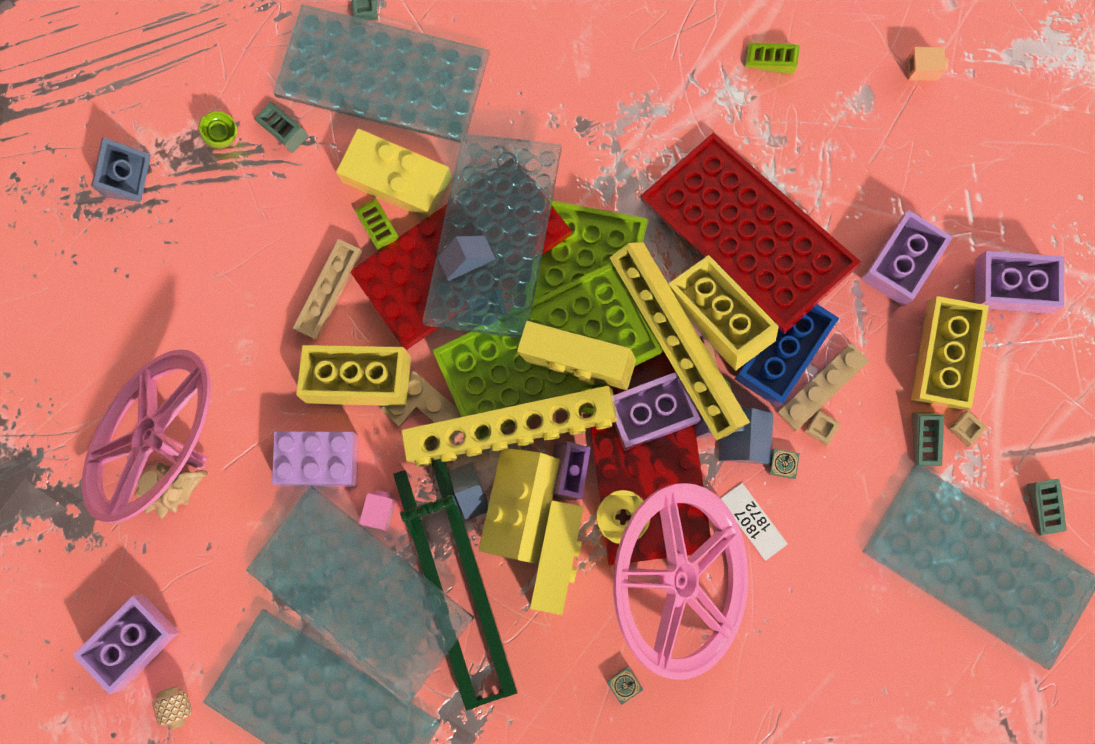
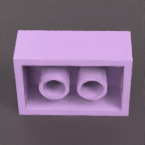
[861,210,953,307]
[975,251,1064,314]
[613,372,701,451]
[272,431,358,487]
[73,595,180,694]

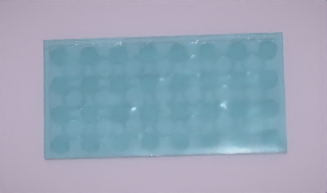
[273,4,490,144]
[423,133,562,338]
[862,463,1095,670]
[246,486,475,705]
[203,609,442,744]

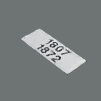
[720,483,788,561]

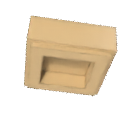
[804,410,841,446]
[948,410,987,447]

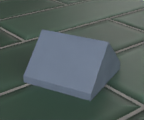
[91,137,151,202]
[719,408,773,465]

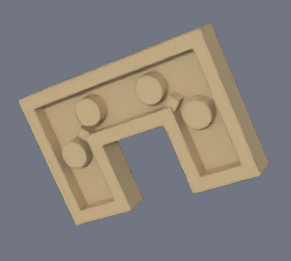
[380,371,462,451]

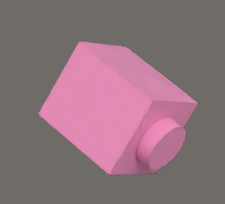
[359,490,396,531]

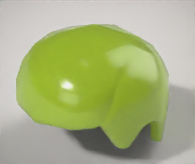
[198,111,238,149]

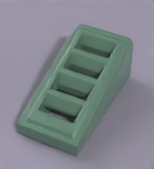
[254,101,308,153]
[912,412,944,466]
[1027,478,1067,536]

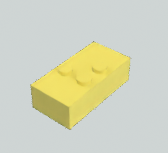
[336,129,452,219]
[668,255,779,371]
[911,296,989,410]
[517,321,636,390]
[296,345,411,406]
[478,448,561,564]
[530,500,584,615]

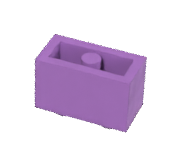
[552,442,591,501]

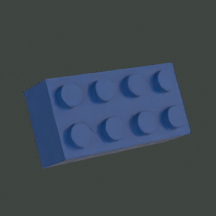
[735,304,839,408]

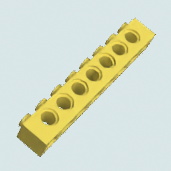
[402,386,618,467]

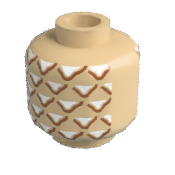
[152,686,192,729]

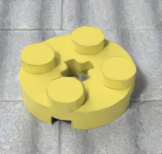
[596,490,650,544]

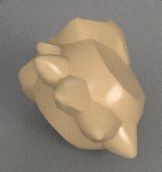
[134,463,208,519]

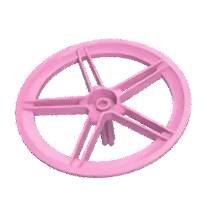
[81,349,211,523]
[613,483,748,680]

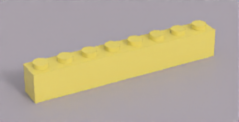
[610,242,750,440]

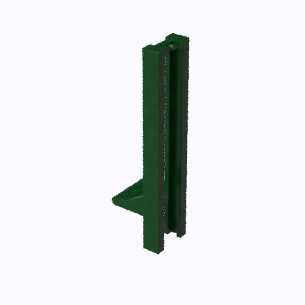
[393,459,518,711]

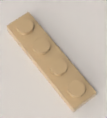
[293,239,362,341]
[777,343,869,432]

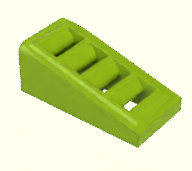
[745,42,800,75]
[354,198,399,251]

